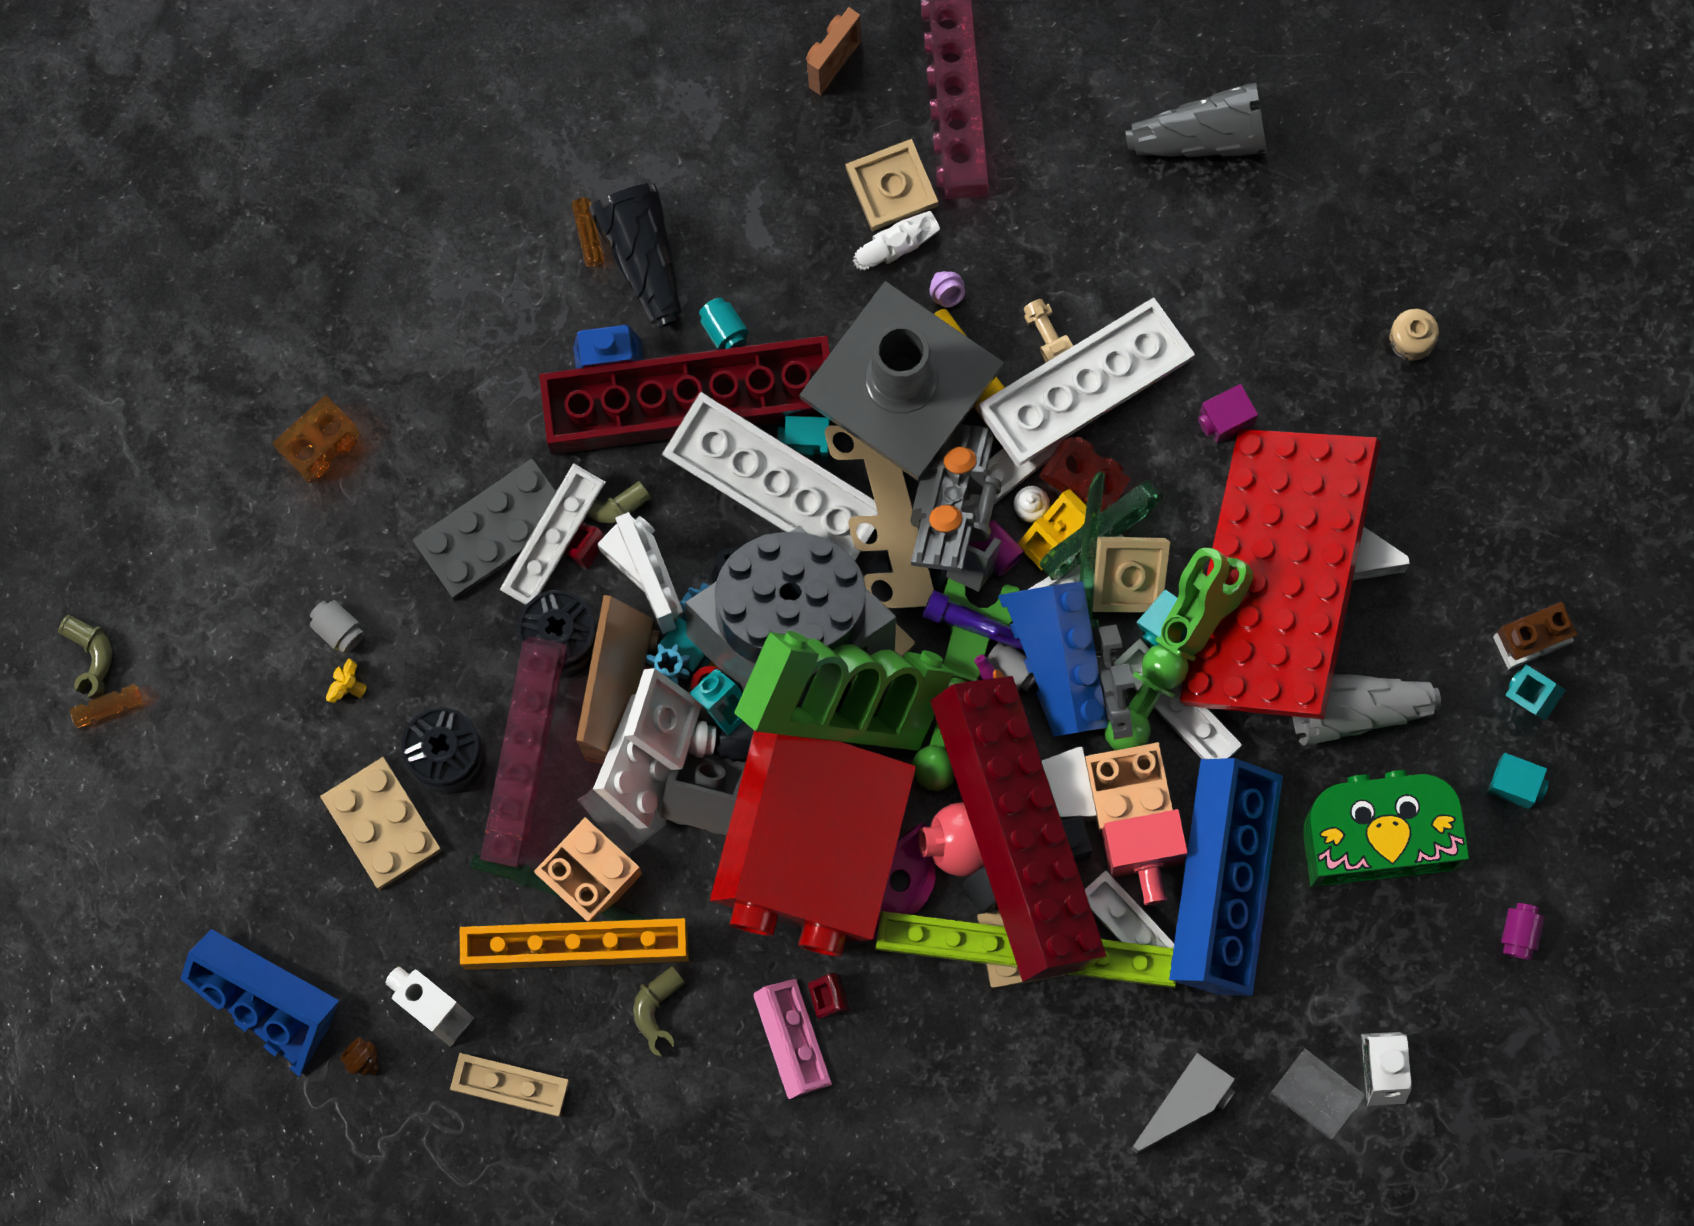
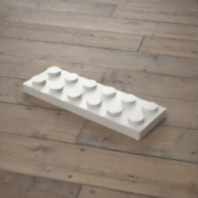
[976,297,1195,467]
[662,392,878,561]

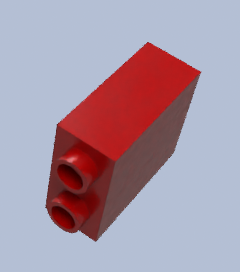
[710,731,916,957]

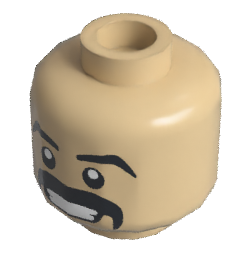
[1389,309,1439,361]

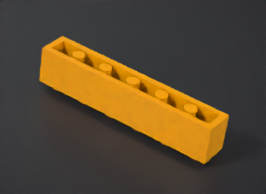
[460,918,689,970]

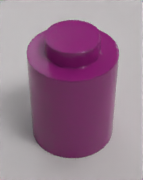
[969,520,1025,577]

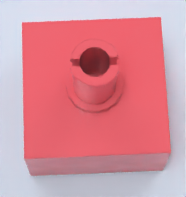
[1101,809,1187,905]

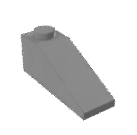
[1131,1053,1235,1154]

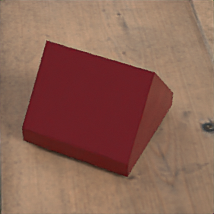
[564,523,605,570]
[808,972,850,1019]

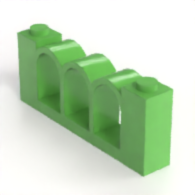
[734,631,954,751]

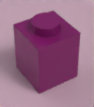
[1198,384,1258,444]

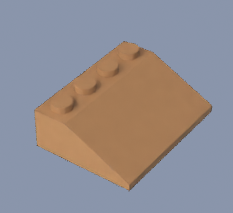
[576,595,661,764]

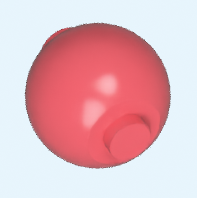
[918,802,984,877]

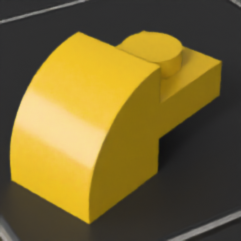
[1017,489,1095,570]

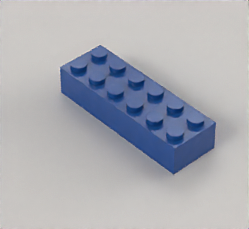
[1169,758,1283,996]

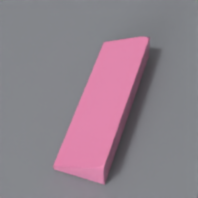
[754,979,832,1099]

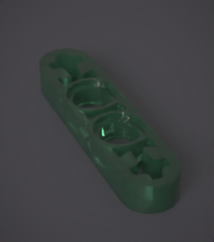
[1040,480,1164,580]

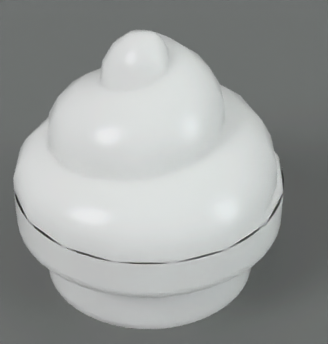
[1013,486,1050,523]
[688,720,716,758]

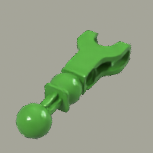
[1104,548,1253,750]
[912,578,1019,791]

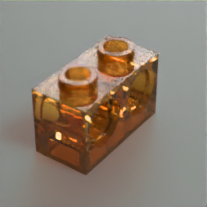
[272,395,360,482]

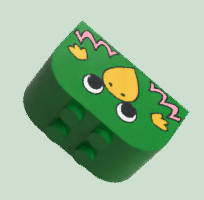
[1303,770,1469,888]

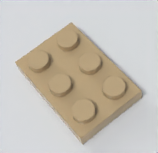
[320,757,442,890]

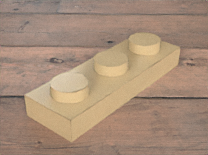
[450,1053,570,1117]

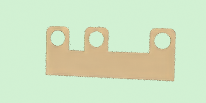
[825,425,934,609]

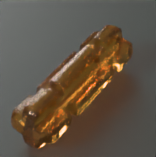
[571,197,604,267]
[70,684,142,728]

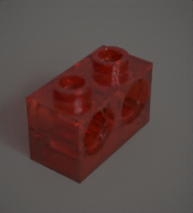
[1039,437,1131,517]

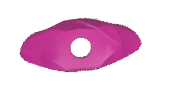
[873,822,936,939]

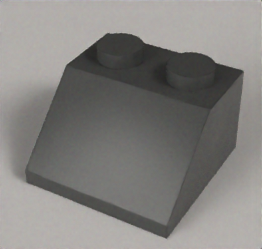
[660,750,747,835]

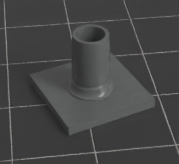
[799,281,1004,481]

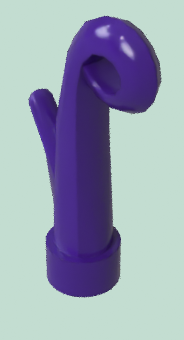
[922,590,1023,650]

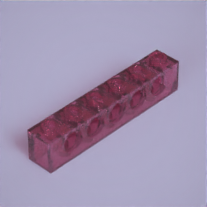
[921,0,988,199]
[480,637,567,867]

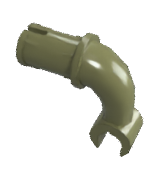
[586,481,651,523]
[58,615,112,700]
[633,966,685,1057]

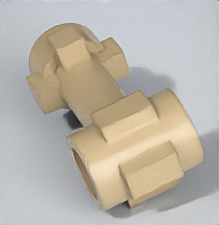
[1023,299,1073,363]

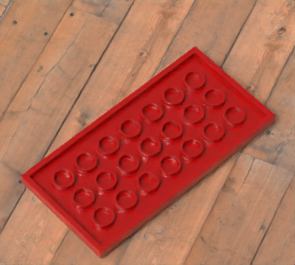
[1179,429,1381,719]

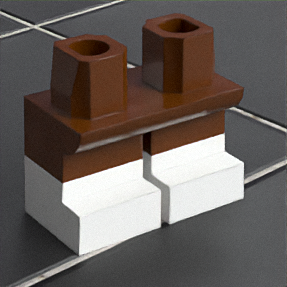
[1493,602,1578,670]

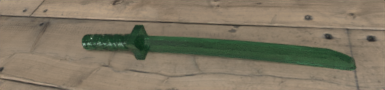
[1079,472,1105,629]
[470,854,647,921]

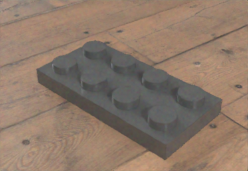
[412,458,556,601]

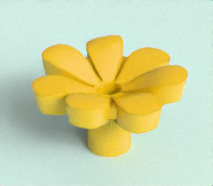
[326,658,367,703]

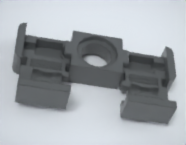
[1096,625,1135,740]

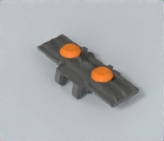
[910,424,1002,572]

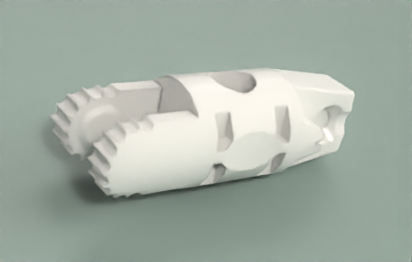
[853,211,940,271]

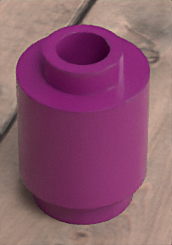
[1501,903,1545,960]

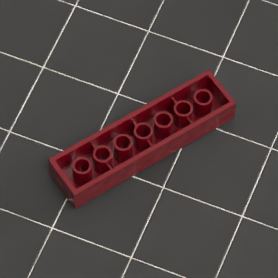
[539,335,830,455]
[930,676,1107,982]

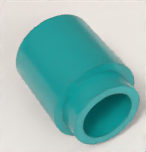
[699,297,749,350]

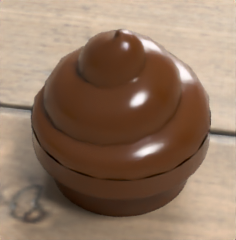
[340,1037,379,1075]

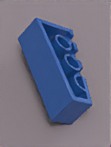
[998,581,1108,737]
[180,929,339,1077]

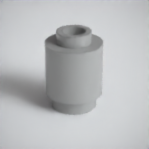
[310,600,365,654]
[987,642,1036,693]

